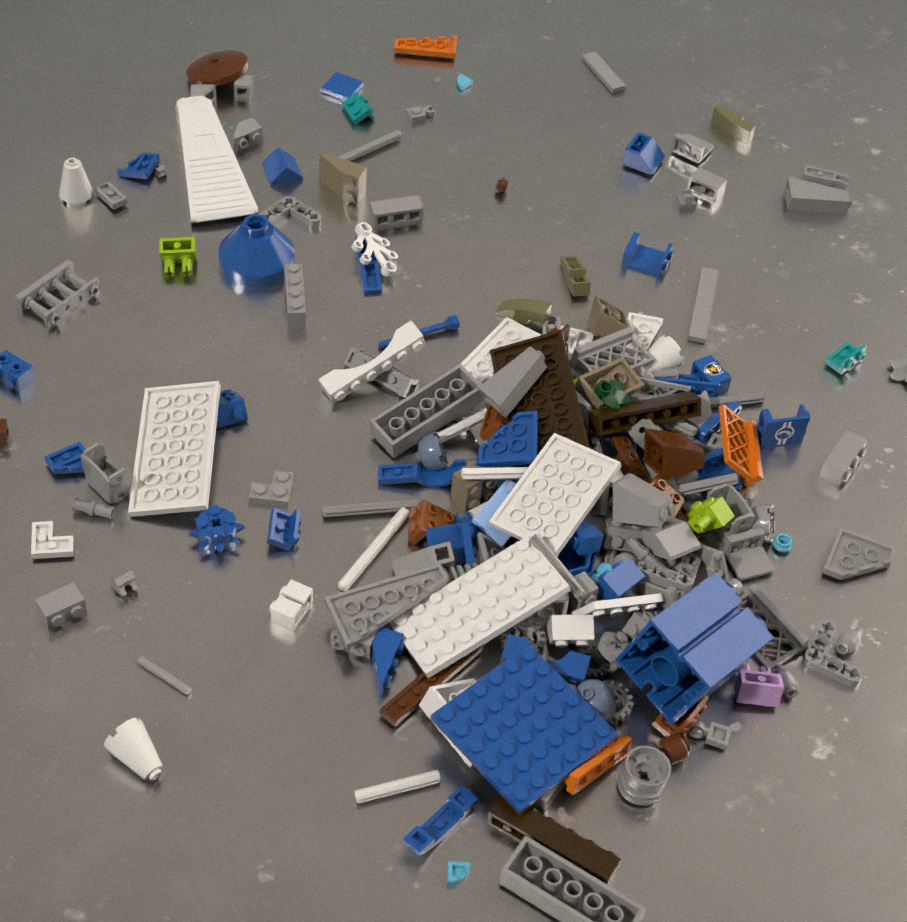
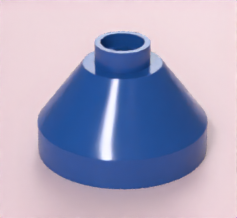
[218,214,295,287]

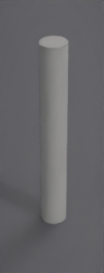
[137,656,192,695]

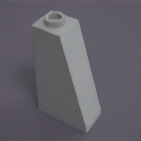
[785,177,852,214]
[478,346,547,417]

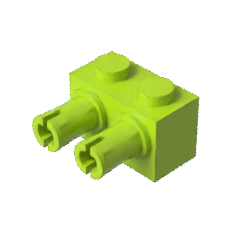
[159,237,197,277]
[686,496,734,534]

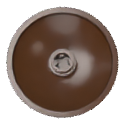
[186,50,249,86]

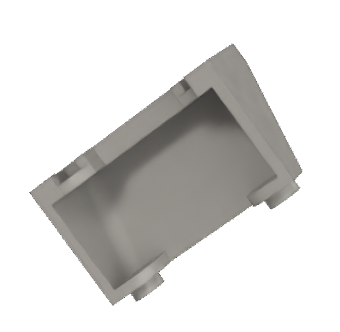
[635,544,729,611]

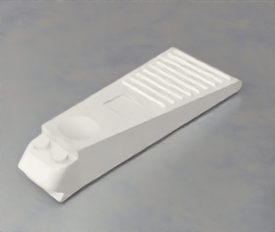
[175,96,258,224]

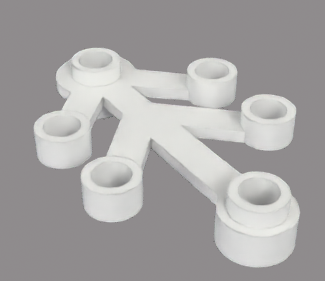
[351,222,398,277]

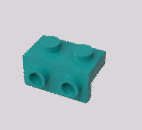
[342,92,375,124]
[825,342,867,375]

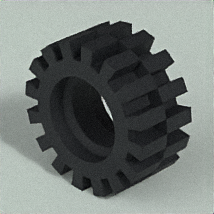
[576,646,610,681]

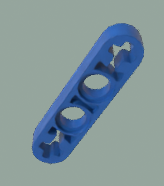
[695,401,742,443]

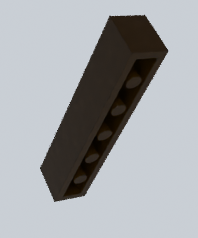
[589,391,701,436]
[487,795,621,886]

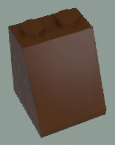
[644,429,706,480]

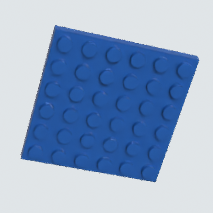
[430,644,618,814]

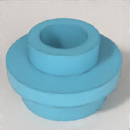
[773,533,793,552]

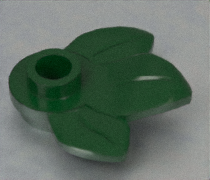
[595,380,631,410]

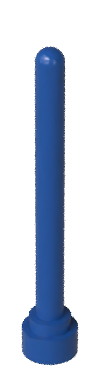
[378,315,460,349]

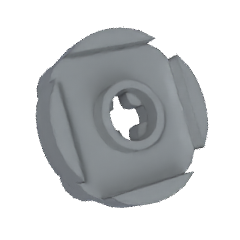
[598,631,630,668]

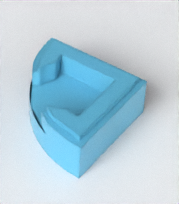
[457,74,473,91]
[447,861,471,886]

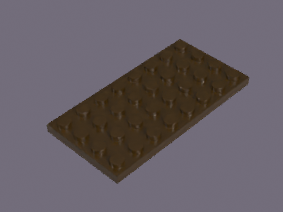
[490,330,590,467]

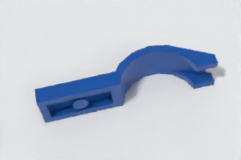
[378,459,465,488]

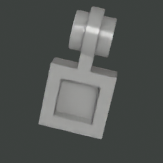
[688,720,732,750]

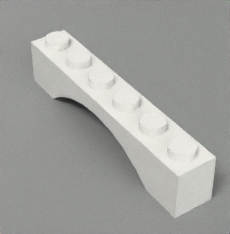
[318,321,425,404]

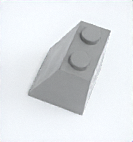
[613,473,675,527]

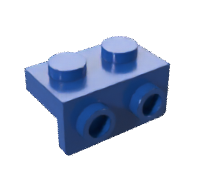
[267,508,302,551]

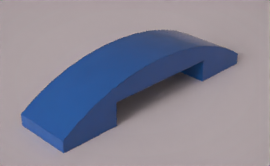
[402,785,478,856]

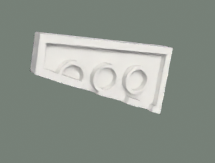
[621,312,664,366]
[572,593,663,617]

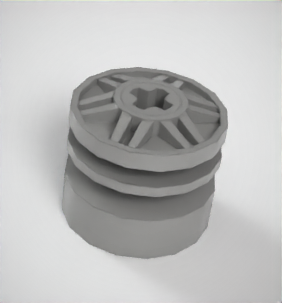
[617,746,671,806]

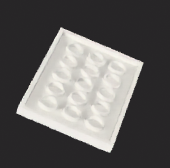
[489,433,621,556]

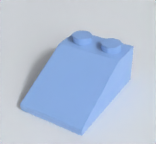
[472,479,516,547]

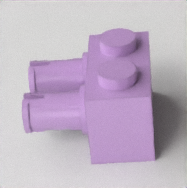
[734,664,784,707]

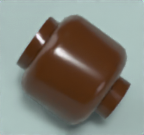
[658,733,691,765]

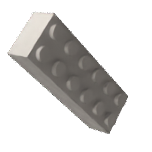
[370,363,484,458]
[499,836,646,922]

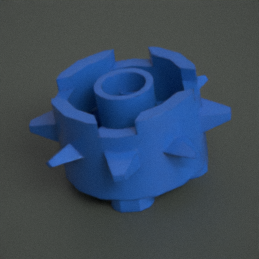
[189,505,245,553]

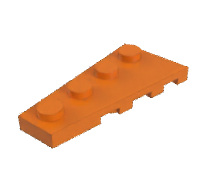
[394,36,457,59]

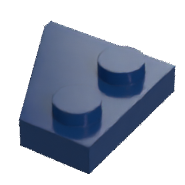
[117,152,160,179]
[45,442,85,474]

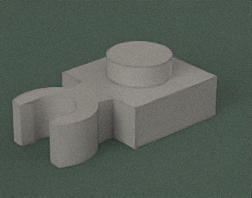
[406,105,436,123]

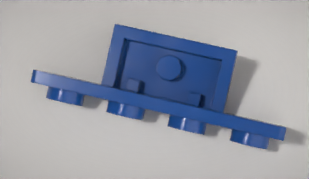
[654,374,721,398]

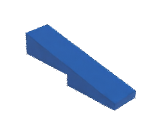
[355,237,382,293]

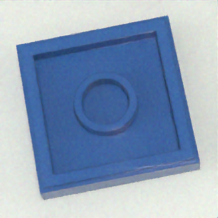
[321,72,364,101]

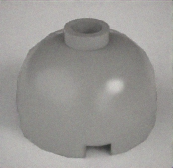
[750,504,775,543]

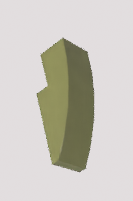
[712,105,756,144]
[560,256,591,297]
[495,299,552,325]

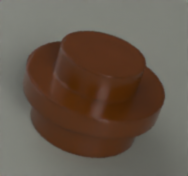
[495,177,508,193]

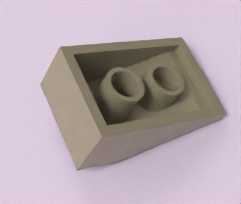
[319,153,367,204]
[588,295,632,338]
[575,357,645,410]

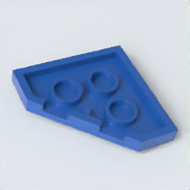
[478,411,538,468]

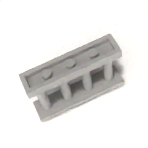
[15,260,100,329]

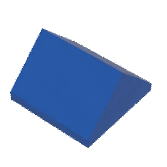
[263,147,303,185]

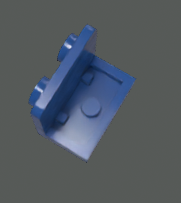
[216,389,248,428]
[696,448,743,494]
[426,522,477,564]

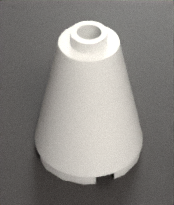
[59,158,94,206]
[641,335,685,371]
[104,718,163,781]

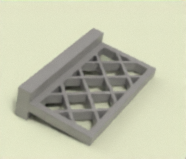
[570,327,655,373]
[738,583,809,671]

